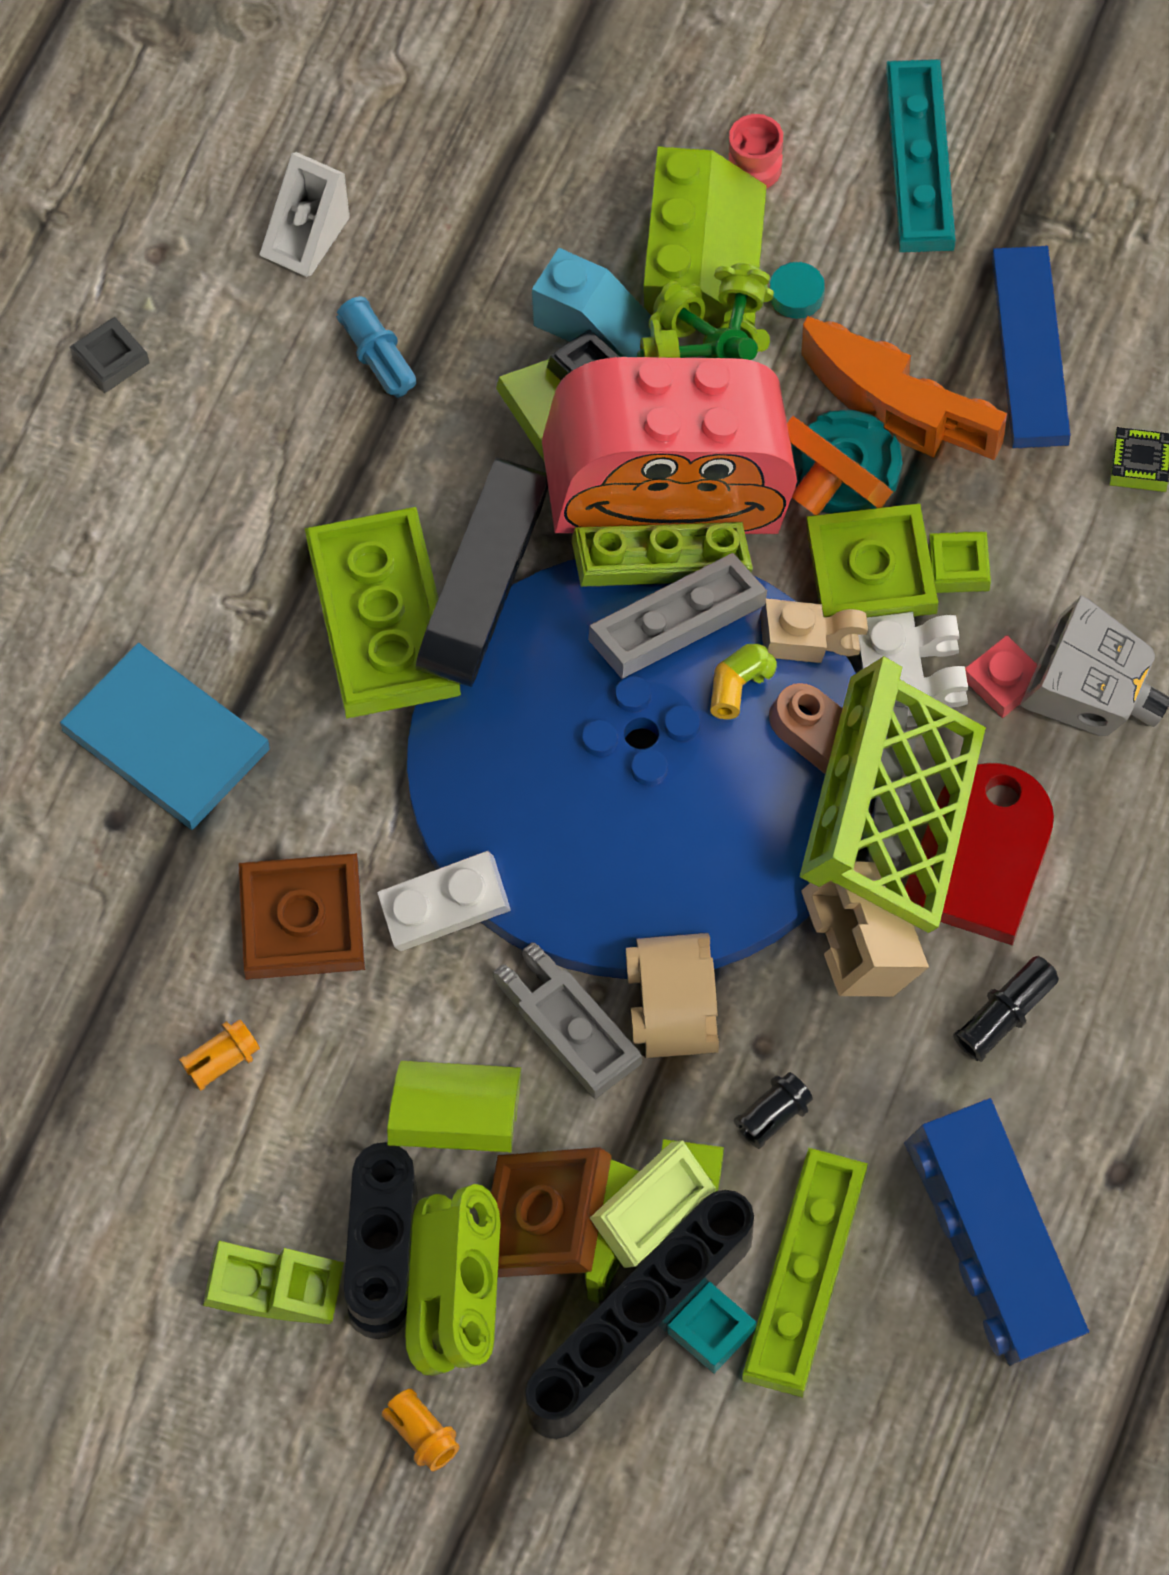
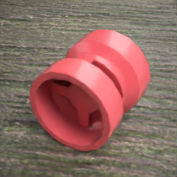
[729,114,783,188]

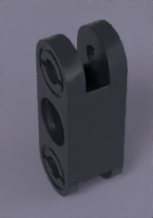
[344,1142,418,1339]

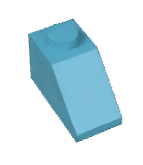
[532,248,651,357]

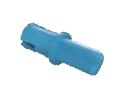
[336,296,416,398]

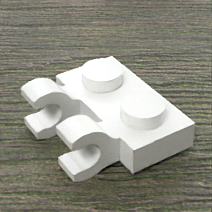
[858,612,968,727]

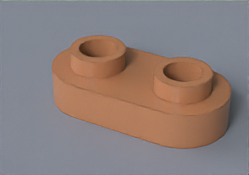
[769,683,842,774]

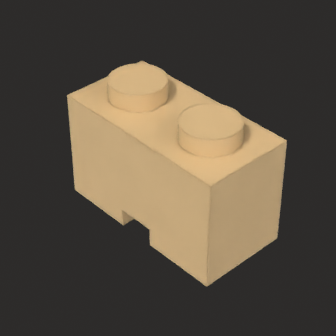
[801,861,929,997]

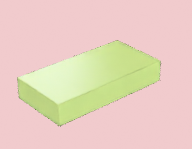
[590,1140,717,1268]

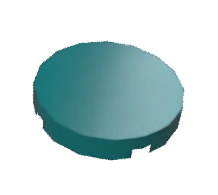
[791,410,903,514]

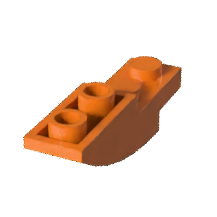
[801,316,1007,460]

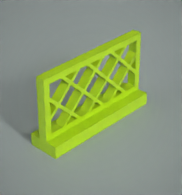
[799,656,986,933]

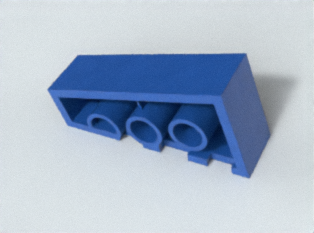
[904,1098,1089,1366]

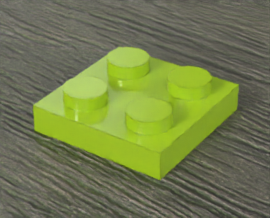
[806,503,938,618]

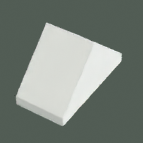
[259,152,350,277]

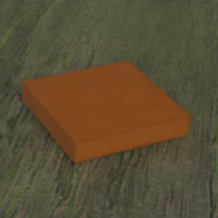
[239,853,365,980]
[491,1147,612,1278]

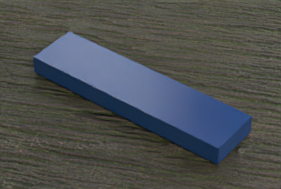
[992,246,1071,448]

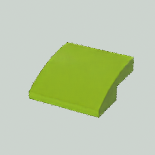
[387,1061,521,1152]

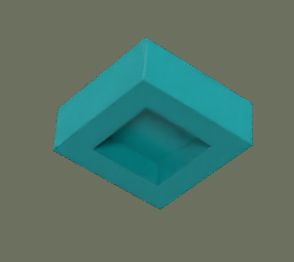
[668,1282,757,1374]

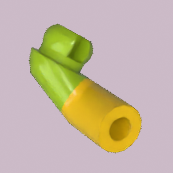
[710,643,777,719]

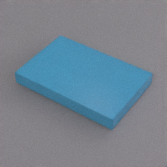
[60,642,270,830]

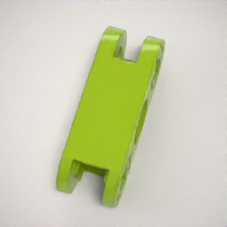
[405,1184,500,1376]

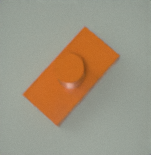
[787,416,893,515]

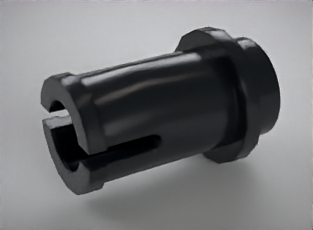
[734,1072,813,1149]

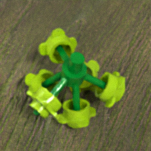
[637,263,774,360]

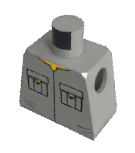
[1020,595,1169,736]

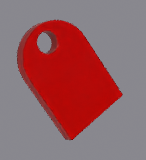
[905,763,1054,946]

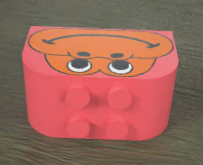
[542,357,797,534]

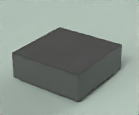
[70,316,149,393]

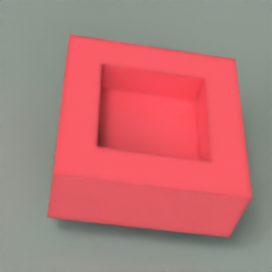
[965,635,1037,718]

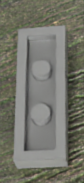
[588,553,767,679]

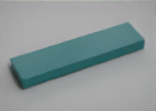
[886,59,956,253]

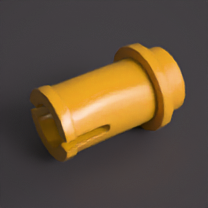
[179,1019,260,1091]
[382,1388,460,1471]

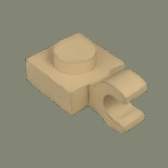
[760,599,868,663]

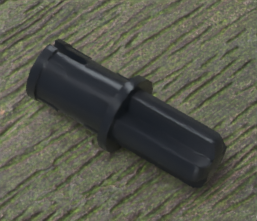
[953,956,1059,1062]

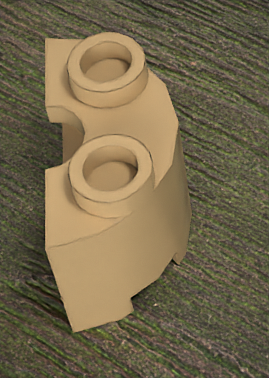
[626,933,719,1058]

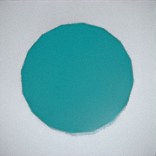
[770,262,825,319]

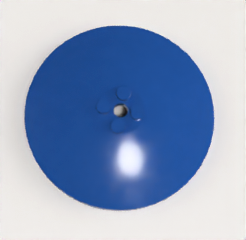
[407,559,875,979]

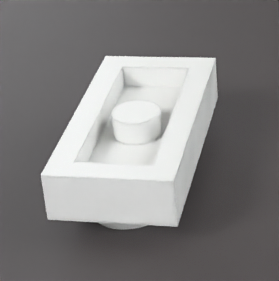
[377,851,511,952]

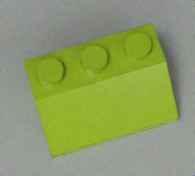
[644,147,767,327]

